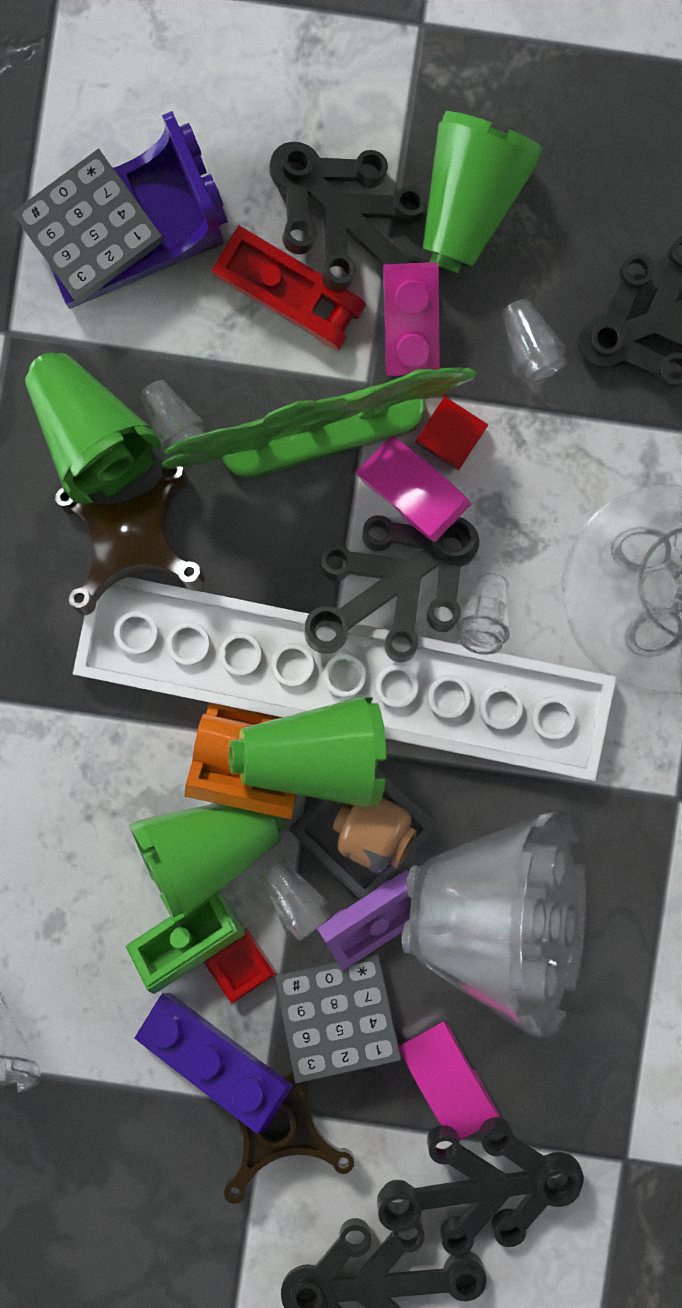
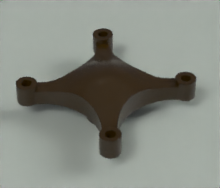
[55,467,205,615]
[224,1070,354,1204]

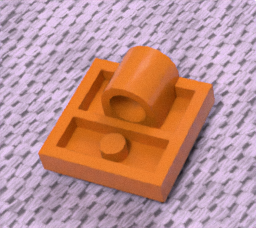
[185,702,297,819]

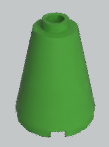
[423,111,543,274]
[25,352,162,504]
[229,697,386,807]
[130,803,285,923]

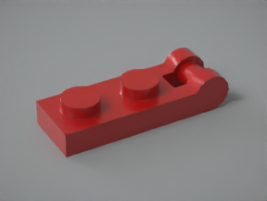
[211,225,366,351]

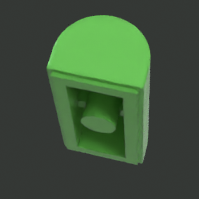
[125,891,245,994]

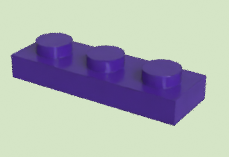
[134,993,293,1134]

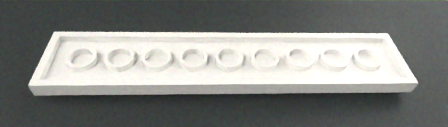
[73,577,617,781]

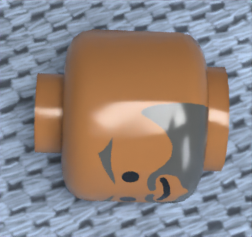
[332,798,417,874]

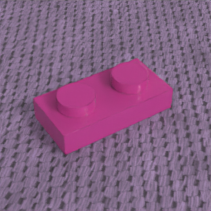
[383,262,440,376]

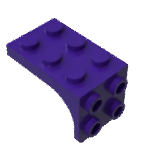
[49,111,228,309]

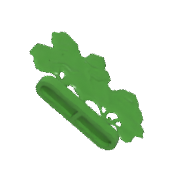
[162,367,478,479]

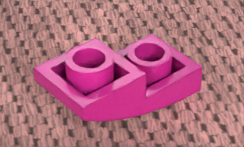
[355,436,472,543]
[398,1021,501,1141]

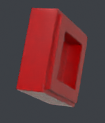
[415,396,488,471]
[203,928,276,1004]

